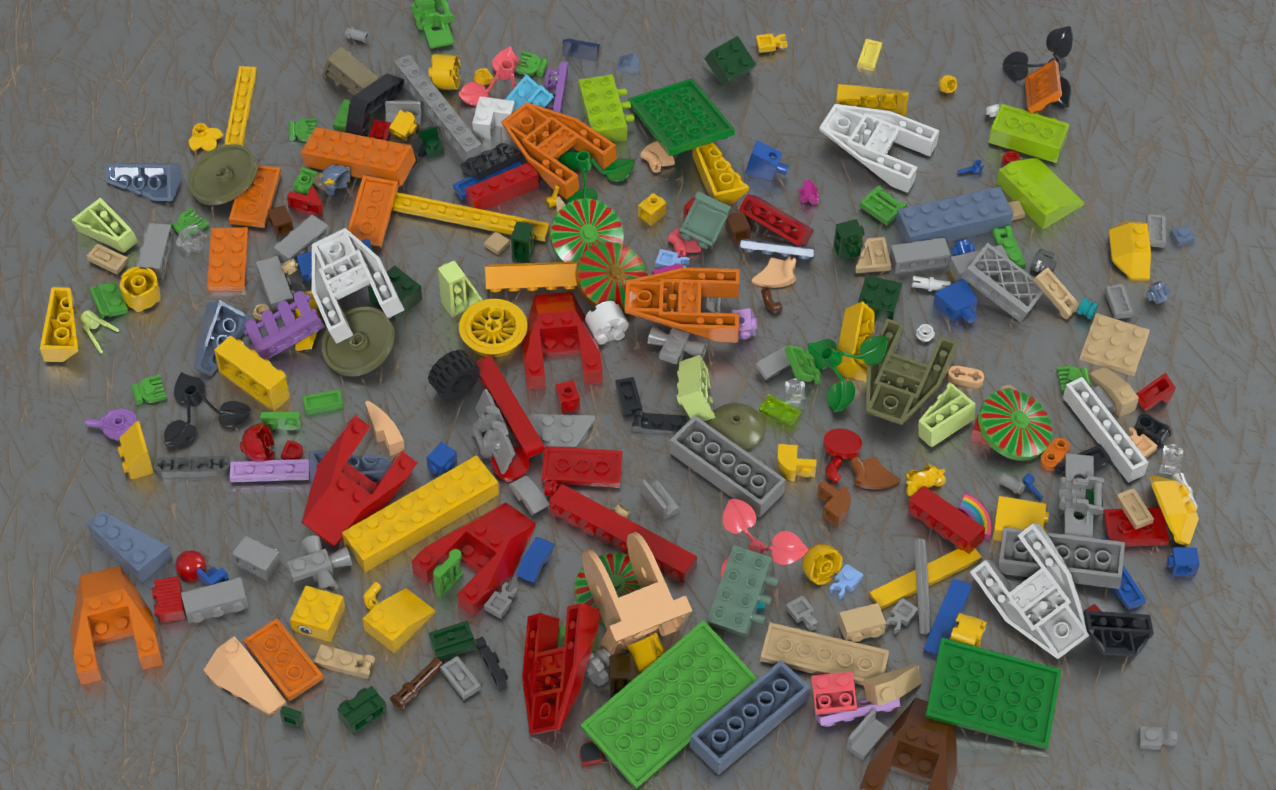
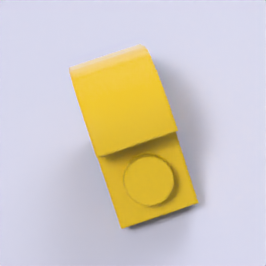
[777,444,817,482]

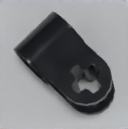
[1134,414,1173,449]

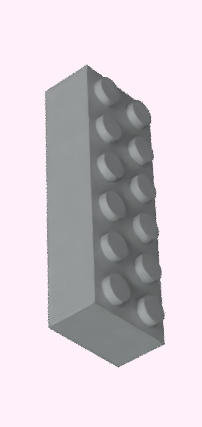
[669,416,786,517]
[998,527,1125,589]

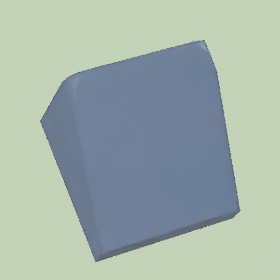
[616,53,640,74]

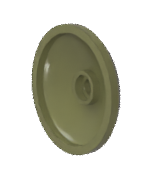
[707,403,765,452]

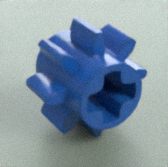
[951,238,976,256]

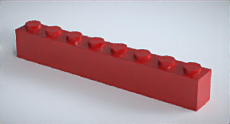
[549,484,697,584]

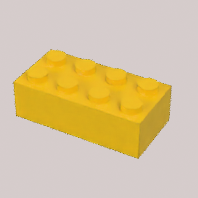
[214,335,290,412]

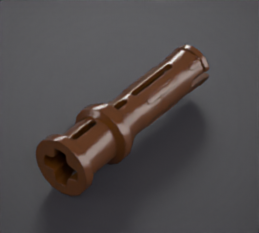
[390,658,443,711]

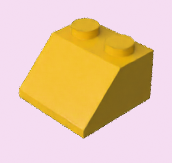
[118,421,154,480]

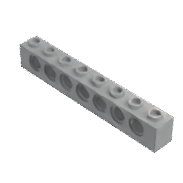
[394,55,482,162]

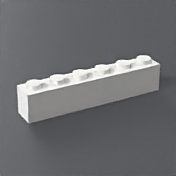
[1063,377,1149,483]

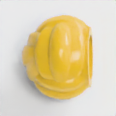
[939,75,957,93]

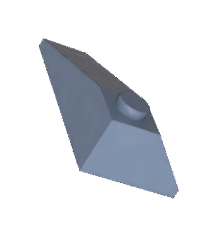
[105,163,181,201]
[194,300,250,377]
[308,449,391,483]

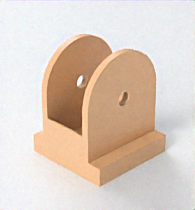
[582,532,692,656]

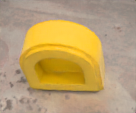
[473,68,494,85]

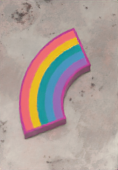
[958,493,992,540]

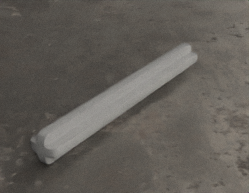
[914,539,931,635]

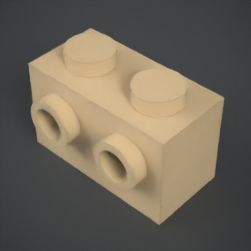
[838,603,886,642]

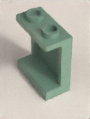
[678,191,731,250]

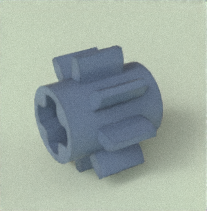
[1146,281,1171,304]

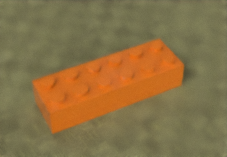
[300,127,416,186]

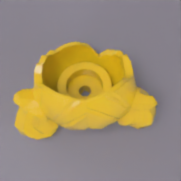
[905,464,946,498]

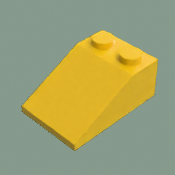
[363,588,436,653]

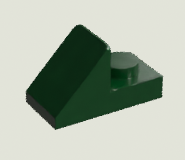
[416,126,444,158]

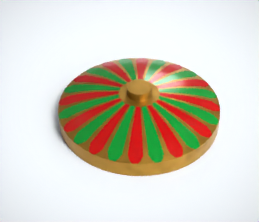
[575,242,648,312]

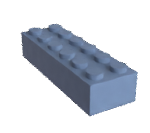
[896,187,1013,244]
[690,660,810,775]

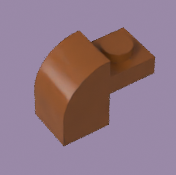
[817,480,851,528]

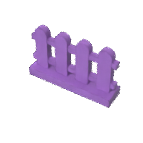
[243,291,325,360]

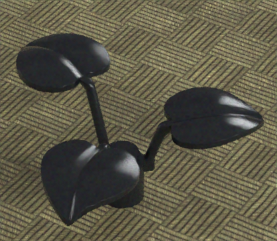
[1003,26,1073,108]
[164,372,251,447]

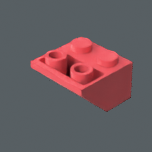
[811,671,858,715]

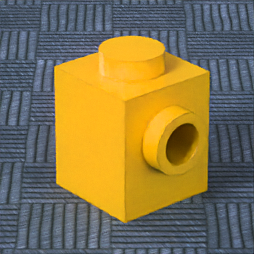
[389,110,417,141]
[638,193,666,226]

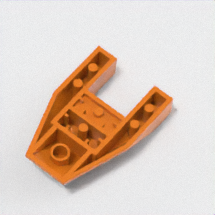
[501,102,617,200]
[625,268,740,343]
[70,566,163,685]

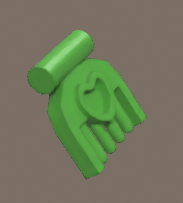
[515,51,548,77]
[288,118,317,142]
[171,207,209,239]
[1056,366,1091,393]
[131,374,167,405]

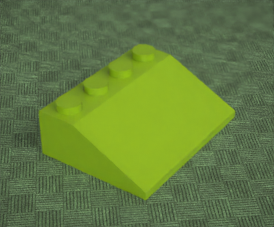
[996,157,1084,229]

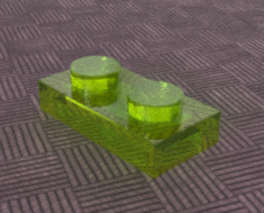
[759,394,802,429]

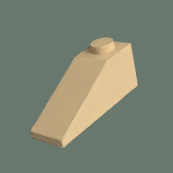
[1089,367,1139,418]
[863,663,922,706]

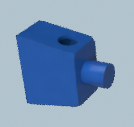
[744,140,789,181]
[933,279,978,323]

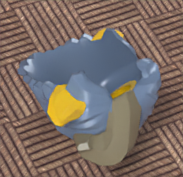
[313,164,351,196]

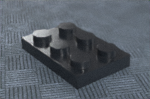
[460,143,524,180]

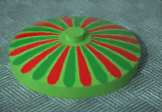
[550,198,624,262]
[978,389,1052,461]
[575,553,641,626]

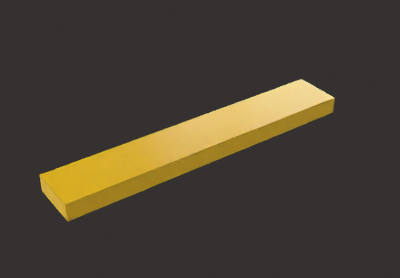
[224,66,257,146]
[869,548,982,610]

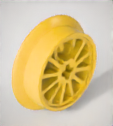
[459,299,527,358]

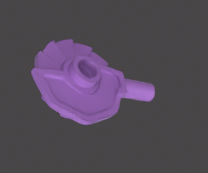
[85,408,137,441]

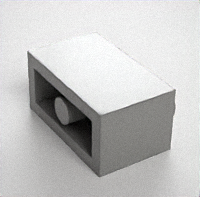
[232,536,281,581]

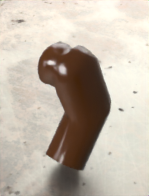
[761,288,783,314]

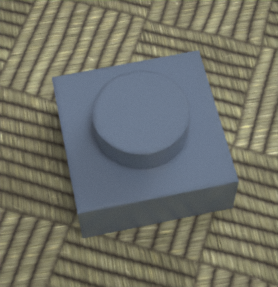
[1170,225,1195,247]

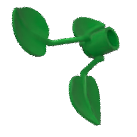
[556,151,635,203]
[808,335,888,412]

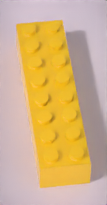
[342,455,499,573]

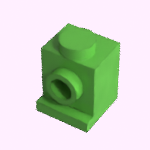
[292,167,318,196]

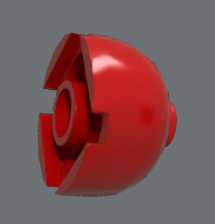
[240,422,275,462]

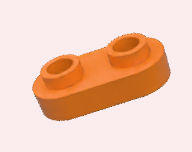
[1040,438,1070,471]

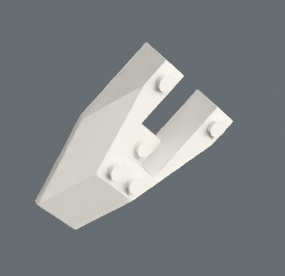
[819,104,939,193]
[312,228,404,344]
[970,523,1089,659]

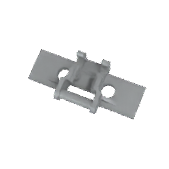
[471,389,515,474]
[1059,453,1104,538]

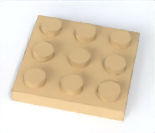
[1079,313,1150,377]

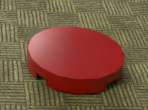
[823,428,862,459]
[491,446,530,482]

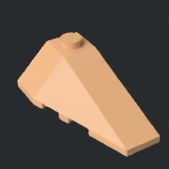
[204,636,286,716]

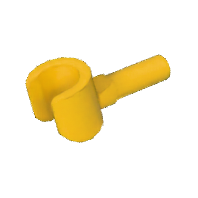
[546,186,560,208]

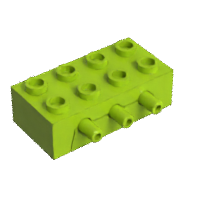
[578,74,635,143]
[988,104,1070,163]

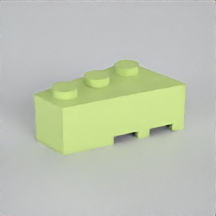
[72,198,139,253]
[438,261,483,317]
[677,355,715,422]
[918,382,976,447]

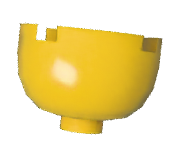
[802,544,842,585]

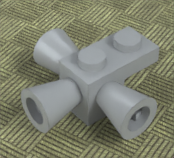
[647,326,707,365]
[287,535,352,593]

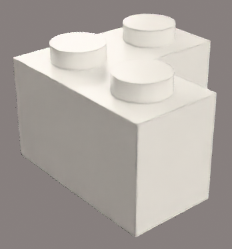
[472,96,515,139]

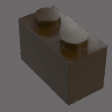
[609,654,631,698]

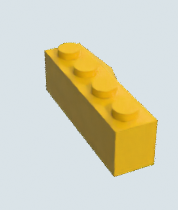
[836,84,909,117]
[692,142,749,206]
[40,287,79,362]
[836,301,875,382]

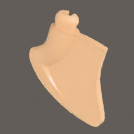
[641,141,675,173]
[752,256,797,288]

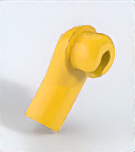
[363,582,382,610]

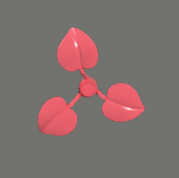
[458,47,521,106]
[721,499,808,579]

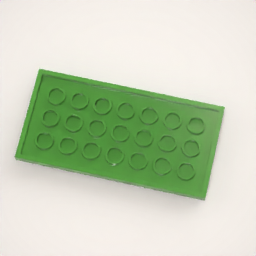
[580,620,758,789]

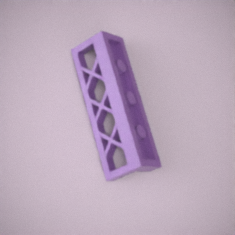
[544,61,568,113]

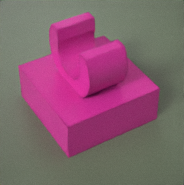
[798,179,819,205]

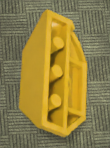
[1108,220,1151,281]
[1149,475,1199,547]

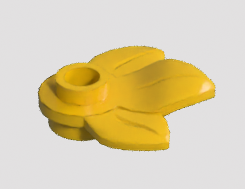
[189,123,223,152]

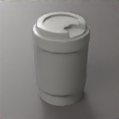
[1092,386,1115,413]

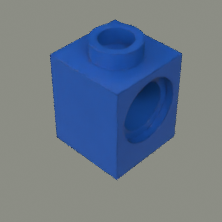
[1167,547,1200,575]

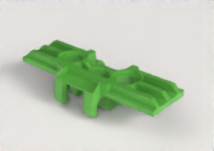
[411,0,455,49]

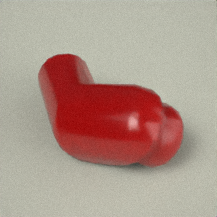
[825,456,843,483]

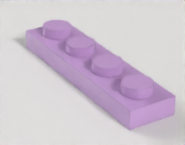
[230,459,310,482]
[814,699,900,726]

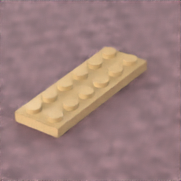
[760,623,890,686]

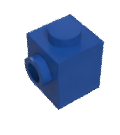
[426,442,457,476]

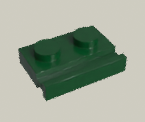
[428,621,477,661]

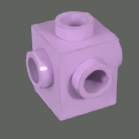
[732,308,758,339]

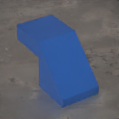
[516,536,555,583]

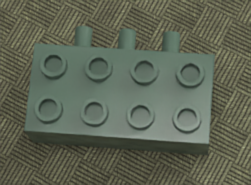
[707,545,779,638]

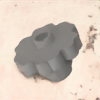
[585,648,611,687]

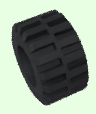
[428,349,481,401]

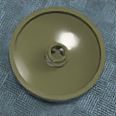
[188,144,257,205]
[322,306,395,377]

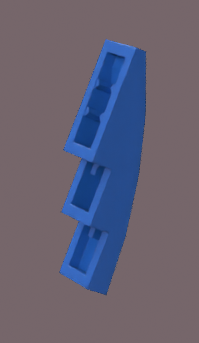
[923,578,973,656]

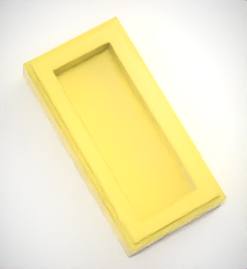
[857,39,883,71]

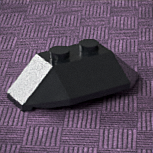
[1083,610,1154,656]

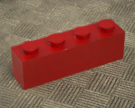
[465,162,539,210]
[739,194,814,246]
[908,486,985,554]

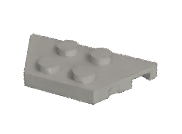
[526,414,595,448]

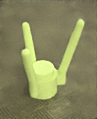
[80,310,119,354]

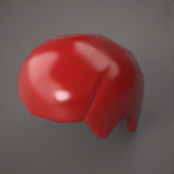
[175,550,206,582]

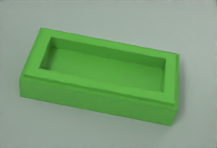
[302,389,344,415]

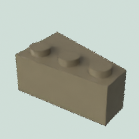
[322,46,379,95]

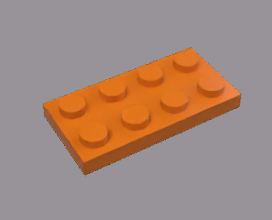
[1025,59,1062,114]
[229,165,282,228]
[348,175,399,249]
[207,227,249,291]
[243,618,324,702]

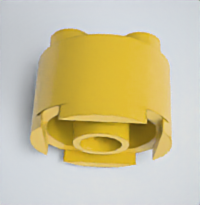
[428,54,461,90]
[119,267,161,312]
[950,612,987,647]

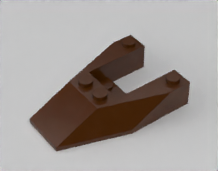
[859,697,957,790]

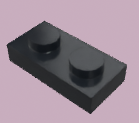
[615,377,642,415]

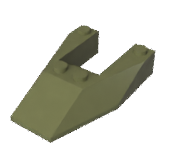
[866,318,958,425]

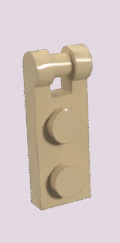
[1033,268,1080,319]
[314,645,375,679]

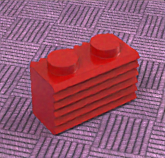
[151,576,185,623]

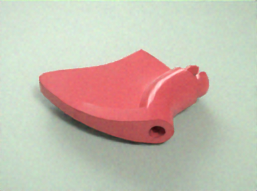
[667,227,701,258]

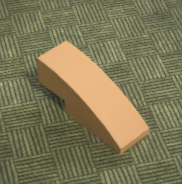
[365,401,405,456]

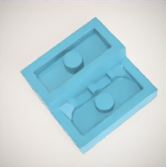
[505,75,554,111]

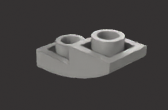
[755,346,791,380]
[509,476,549,516]

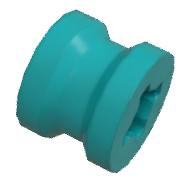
[1077,297,1099,320]

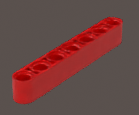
[475,354,545,459]

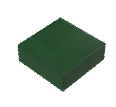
[280,706,304,728]

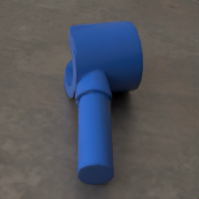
[958,159,984,174]
[1022,473,1043,500]

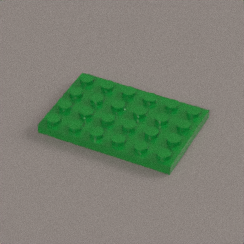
[628,78,735,156]
[924,638,1062,750]

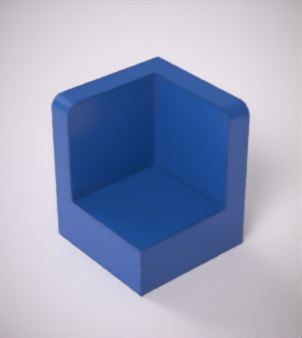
[196,567,229,586]

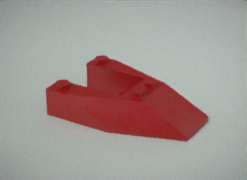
[521,292,603,390]
[301,415,418,546]
[411,502,536,617]
[522,603,600,735]

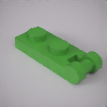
[991,225,1026,270]

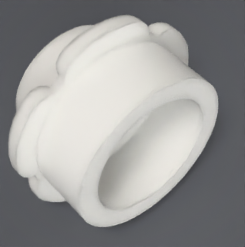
[985,104,1000,117]
[916,324,935,342]

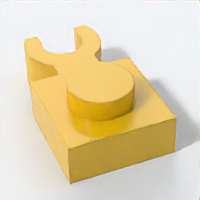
[756,33,788,53]

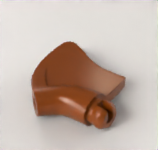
[850,456,900,490]

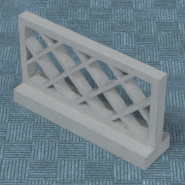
[961,243,1043,322]

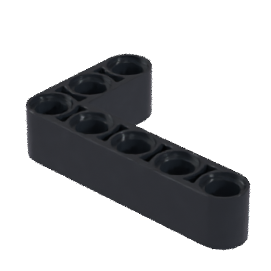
[345,73,404,137]

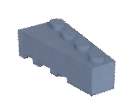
[87,511,173,583]

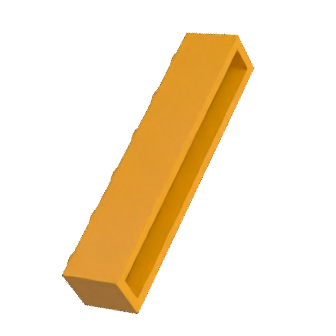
[485,261,578,292]

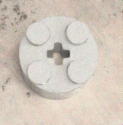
[585,301,629,345]

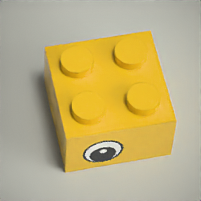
[290,586,346,642]

